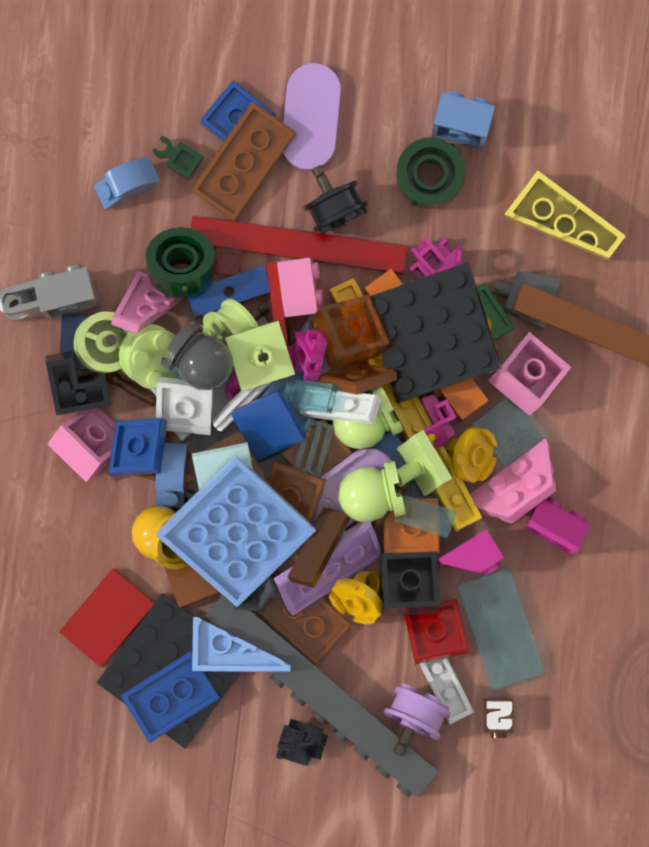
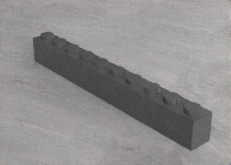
[204,595,439,797]

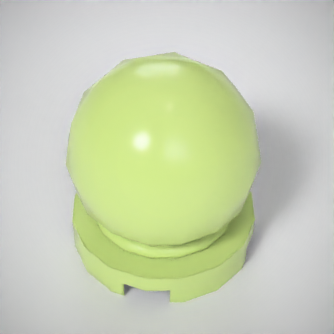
[333,386,403,450]
[338,461,406,522]

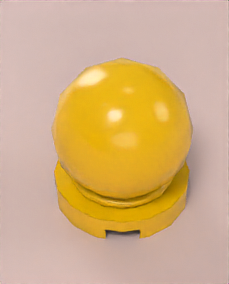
[131,505,186,570]

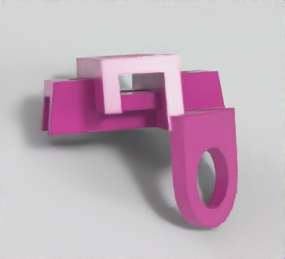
[409,237,462,279]
[286,329,327,382]
[420,394,456,449]

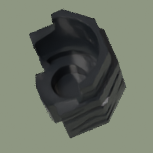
[276,719,328,766]

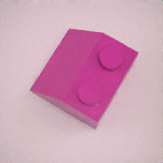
[523,497,590,555]
[437,529,504,576]

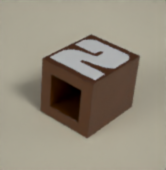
[484,698,513,738]

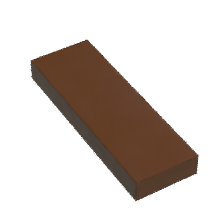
[287,508,350,588]

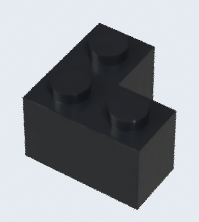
[45,351,111,416]

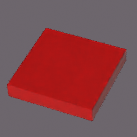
[404,599,469,665]

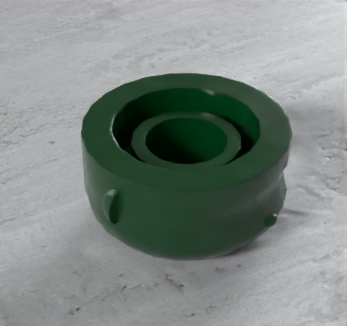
[396,137,465,209]
[146,227,215,298]

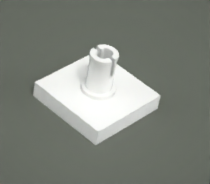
[156,377,214,435]

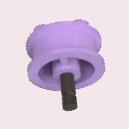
[384,683,451,756]

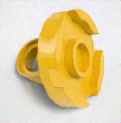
[445,427,497,483]
[329,571,383,625]

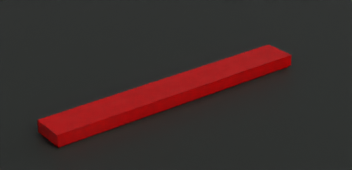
[191,216,407,274]

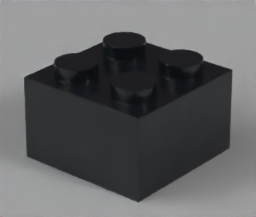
[379,551,441,616]

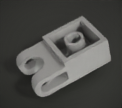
[0,265,100,322]

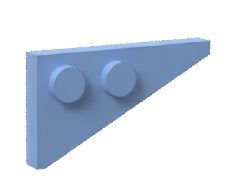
[192,617,291,672]

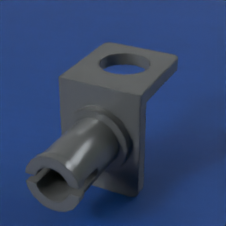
[230,574,282,611]

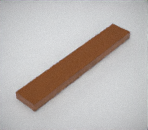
[512,284,649,366]

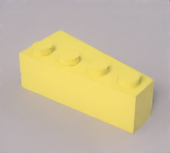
[505,171,626,260]

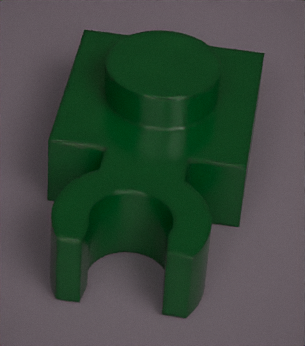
[152,136,204,180]

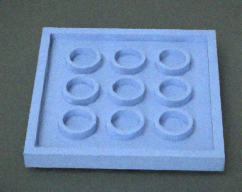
[156,455,316,607]

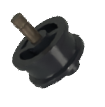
[303,165,369,235]

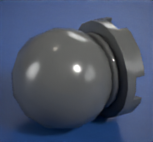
[160,320,233,390]

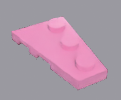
[111,271,186,334]

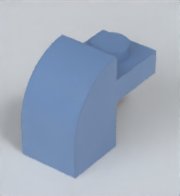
[94,157,160,210]
[155,443,188,508]

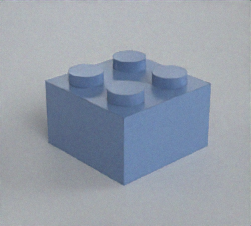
[431,91,495,149]

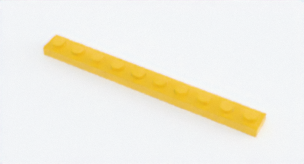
[329,278,482,532]

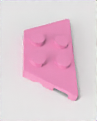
[470,439,557,524]

